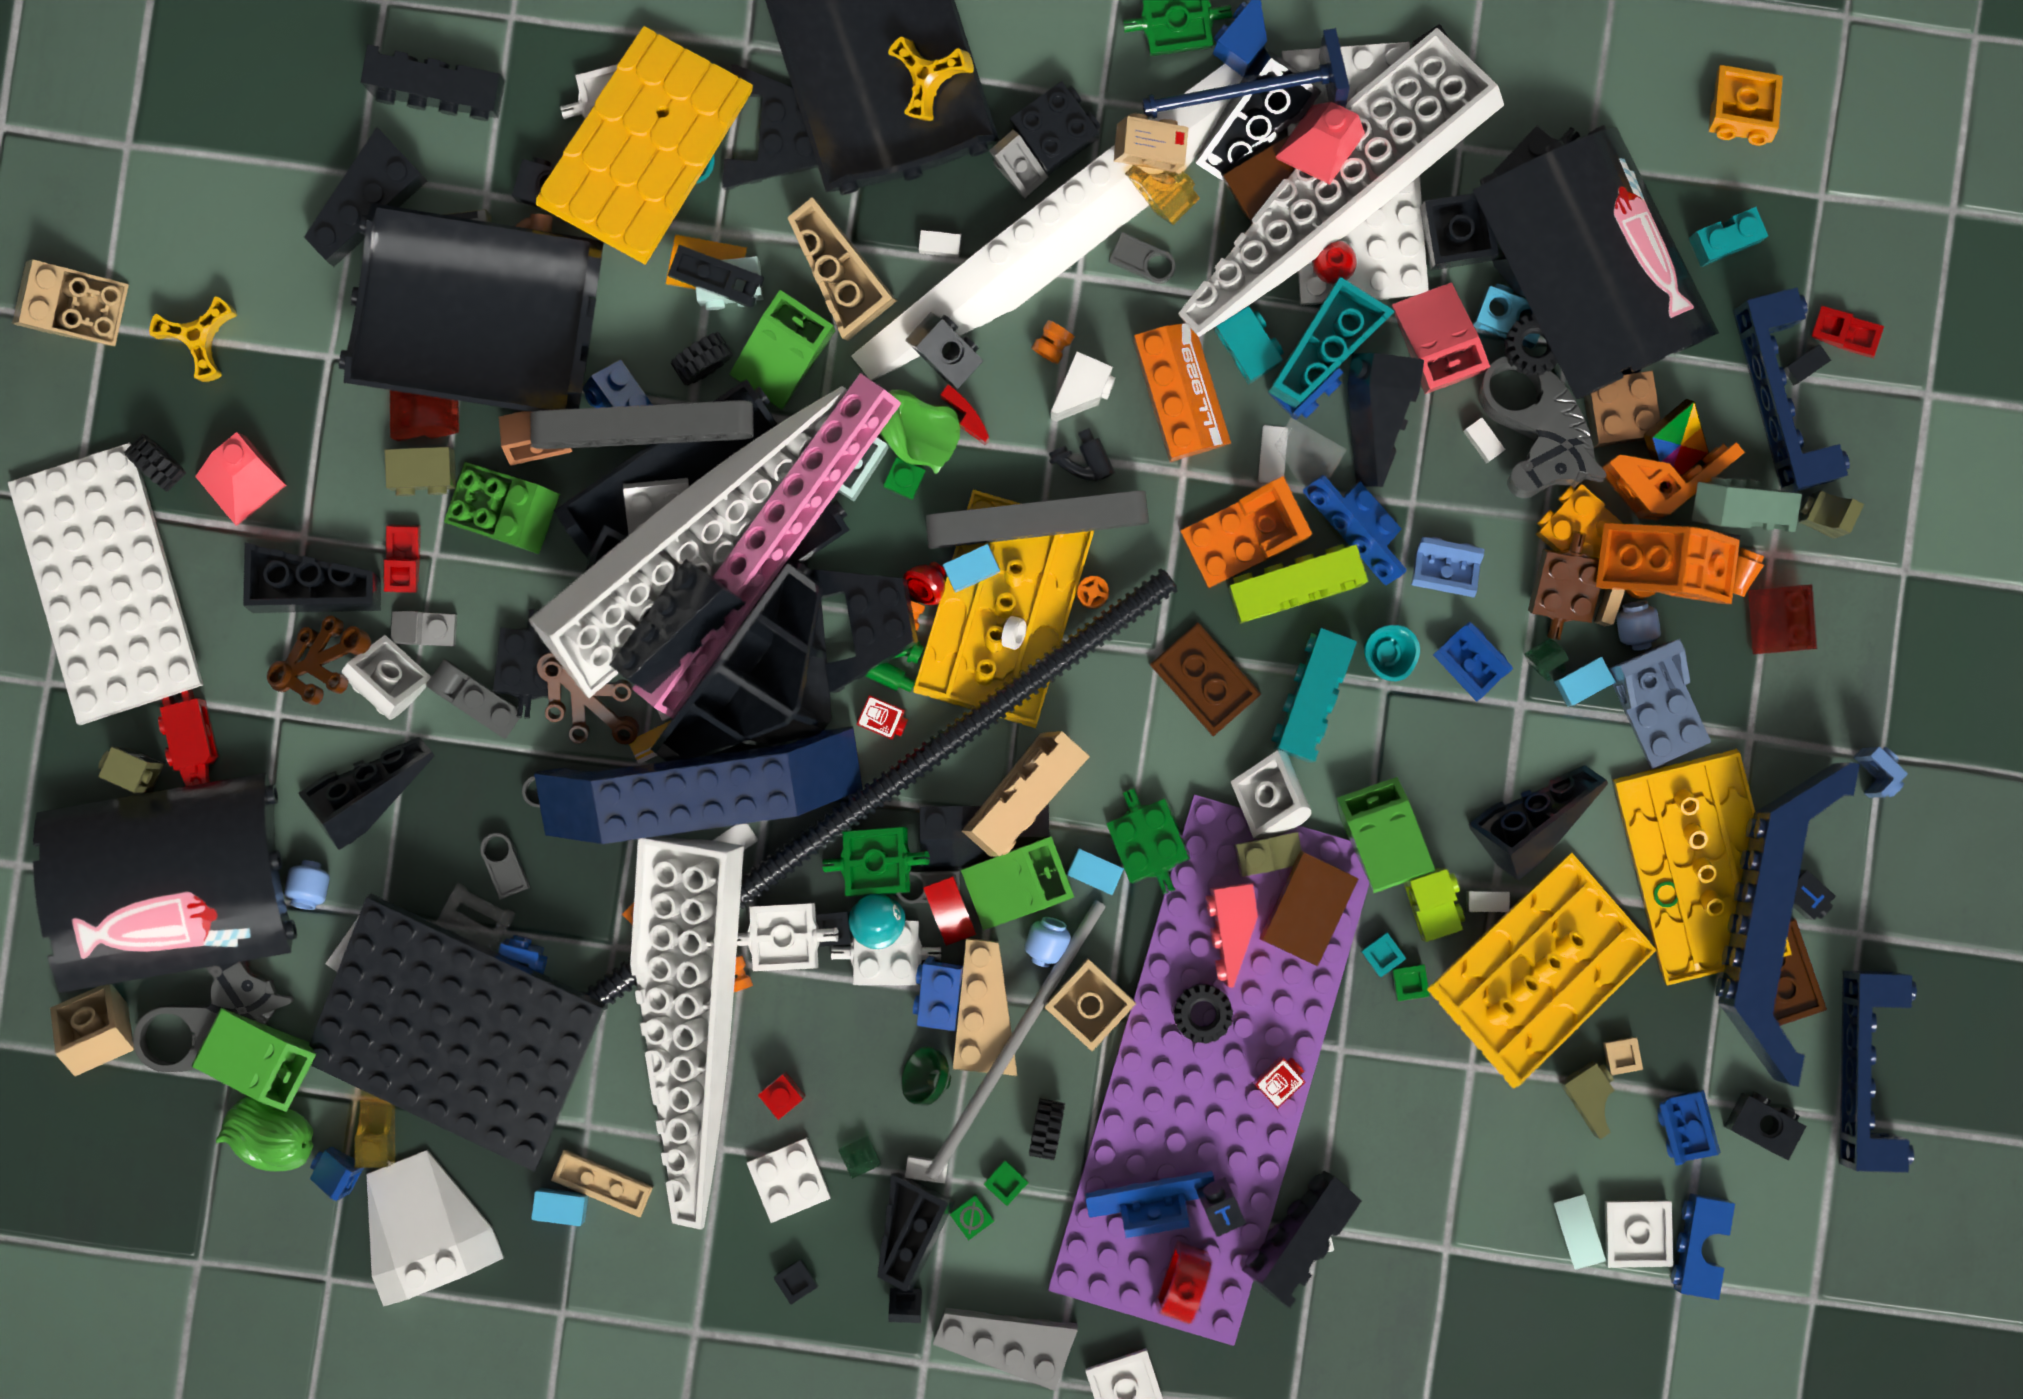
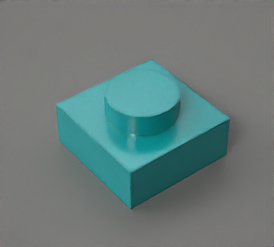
[1360,932,1406,978]

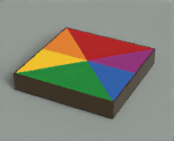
[1644,399,1709,489]

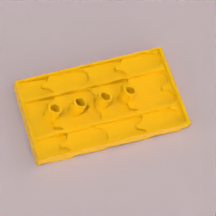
[536,26,753,265]
[913,490,1094,728]
[1612,749,1792,986]
[1427,853,1657,1089]

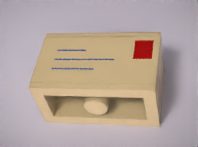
[1114,113,1189,172]

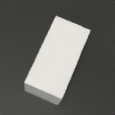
[919,230,961,258]
[1463,418,1506,464]
[1466,891,1510,912]
[905,1155,948,1184]

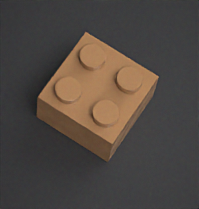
[1584,371,1661,448]

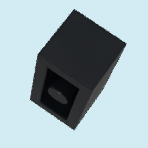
[1784,344,1831,385]

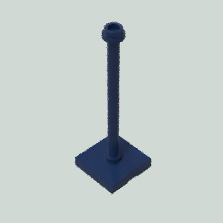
[1142,28,1350,119]

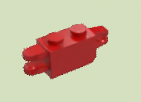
[158,689,218,786]

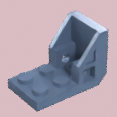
[1609,639,1711,769]

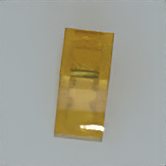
[1125,165,1200,225]
[355,1099,395,1168]

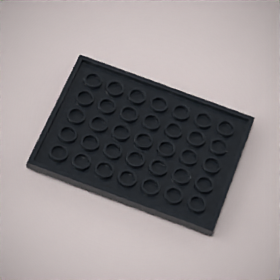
[309,893,606,1172]

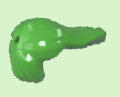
[878,389,960,474]
[216,1095,314,1171]

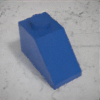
[309,1147,366,1201]

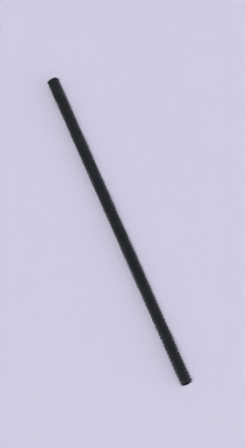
[582,568,1178,1010]

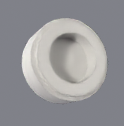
[1002,616,1026,650]

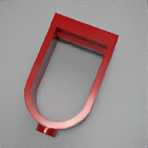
[1155,1240,1212,1324]

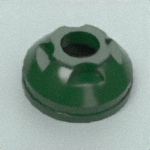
[901,1046,951,1106]

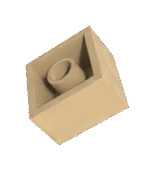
[1044,958,1136,1051]
[50,984,134,1076]

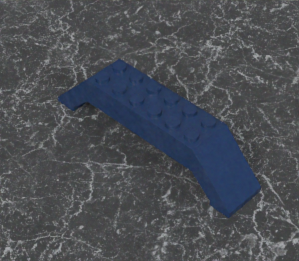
[534,726,863,844]
[1716,762,1860,1087]

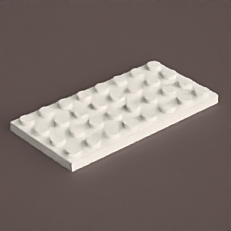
[1281,42,1429,305]
[8,443,203,725]

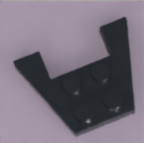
[722,64,818,190]
[810,569,918,693]

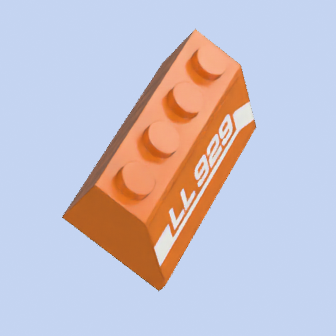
[1133,323,1231,462]

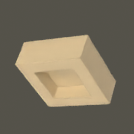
[1603,1037,1643,1075]

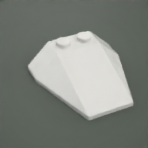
[367,1150,505,1306]

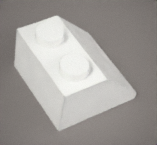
[1051,352,1115,422]

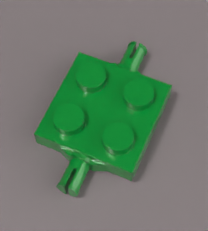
[1123,0,1232,56]
[1106,788,1191,894]
[822,827,930,897]

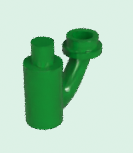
[865,641,925,692]

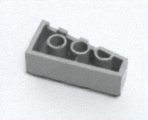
[933,1308,1078,1391]

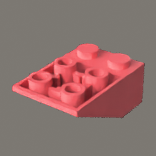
[1391,282,1490,394]
[1205,883,1258,988]

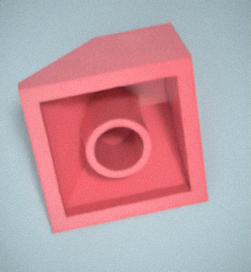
[1276,102,1365,185]
[195,432,286,526]

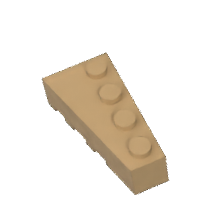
[787,197,897,341]
[962,731,1090,856]
[953,938,1017,1076]

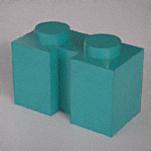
[1689,207,1768,267]
[1215,306,1284,385]

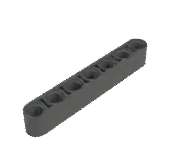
[530,401,753,449]
[925,491,1149,549]

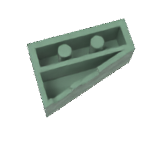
[1692,477,1802,532]

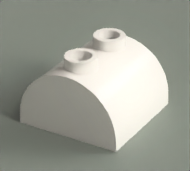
[341,635,431,720]
[1230,750,1312,839]

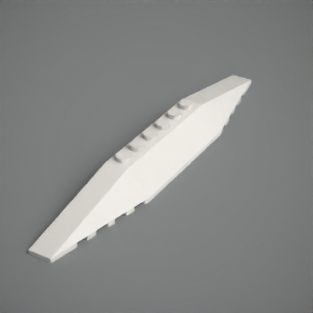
[851,64,1244,381]

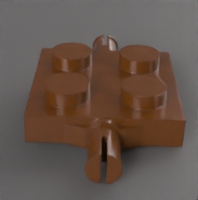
[1528,531,1600,640]

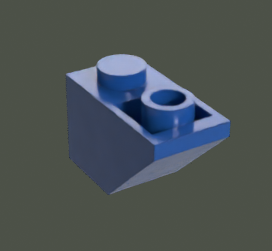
[1213,0,1267,77]

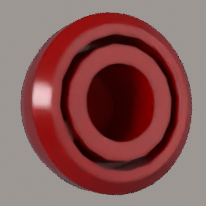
[1312,240,1357,284]
[903,562,945,605]

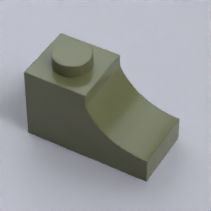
[1799,490,1864,539]
[1234,832,1302,877]
[1559,1061,1615,1139]

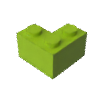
[1403,868,1465,942]

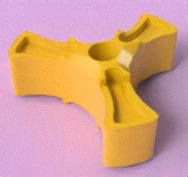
[888,36,974,121]
[149,297,237,382]

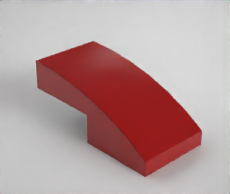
[1812,306,1884,359]
[940,384,989,446]
[384,524,421,593]
[923,875,976,946]

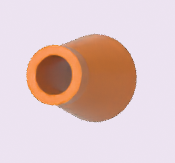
[1733,547,1764,597]

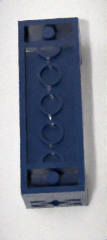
[1733,287,1850,492]
[1839,971,1917,1173]

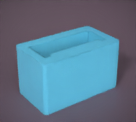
[943,544,1000,593]
[1554,657,1616,707]
[1066,848,1124,895]
[531,1188,589,1226]

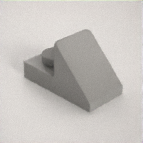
[989,130,1048,198]
[391,611,457,647]

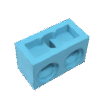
[1473,284,1540,349]

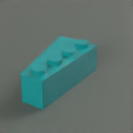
[1268,277,1395,408]
[1271,628,1357,763]

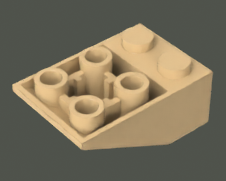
[12,259,129,347]

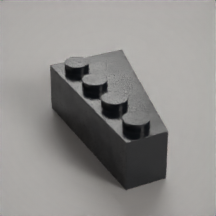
[360,44,505,121]
[609,559,746,694]

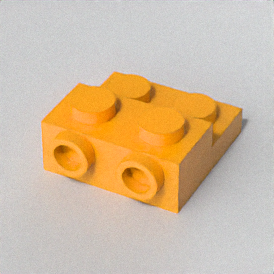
[1709,65,1783,146]
[1536,484,1624,558]

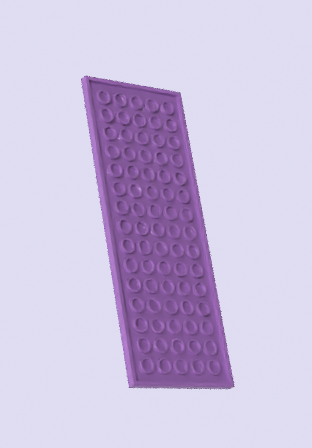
[1048,794,1369,1346]

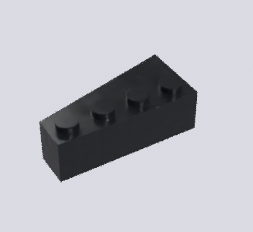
[304,127,427,267]
[243,542,381,613]
[1242,1171,1362,1309]

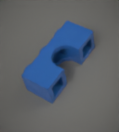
[1671,1193,1735,1300]

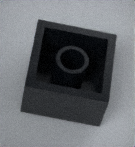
[1420,193,1499,271]

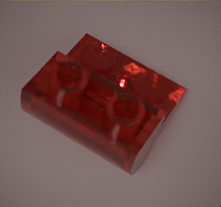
[390,390,459,442]
[1748,584,1818,655]

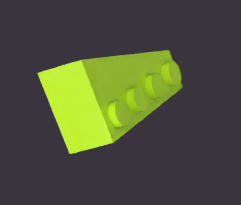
[1228,544,1368,624]

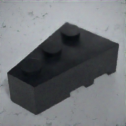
[877,1172,955,1292]

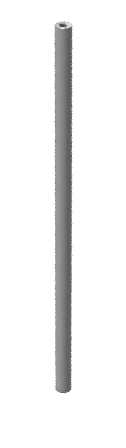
[925,900,1106,1181]

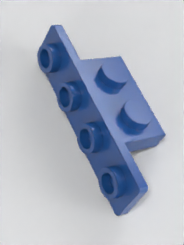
[1303,475,1406,585]
[1085,1171,1215,1238]

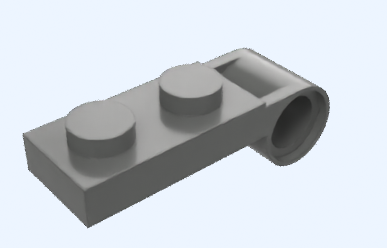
[426,659,523,739]

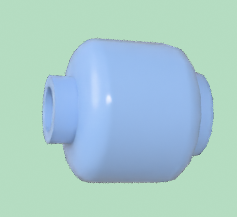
[1616,601,1661,650]
[284,860,330,910]
[1025,917,1071,967]

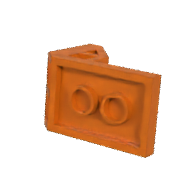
[1601,442,1745,520]
[1180,476,1312,589]
[1596,523,1740,604]

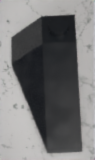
[1195,47,1322,180]
[298,737,434,850]
[1468,765,1608,880]
[920,805,1050,871]

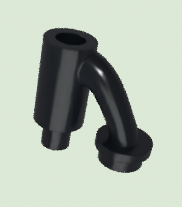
[1049,428,1115,482]

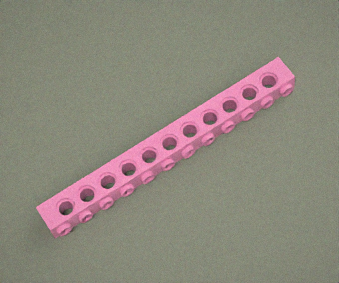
[632,373,901,718]

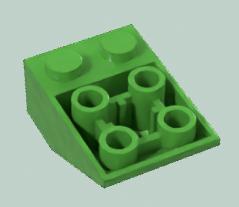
[729,290,836,410]
[444,462,560,554]
[1337,777,1435,893]
[961,836,1074,931]
[191,1008,316,1112]

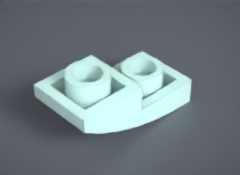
[1554,1194,1606,1270]

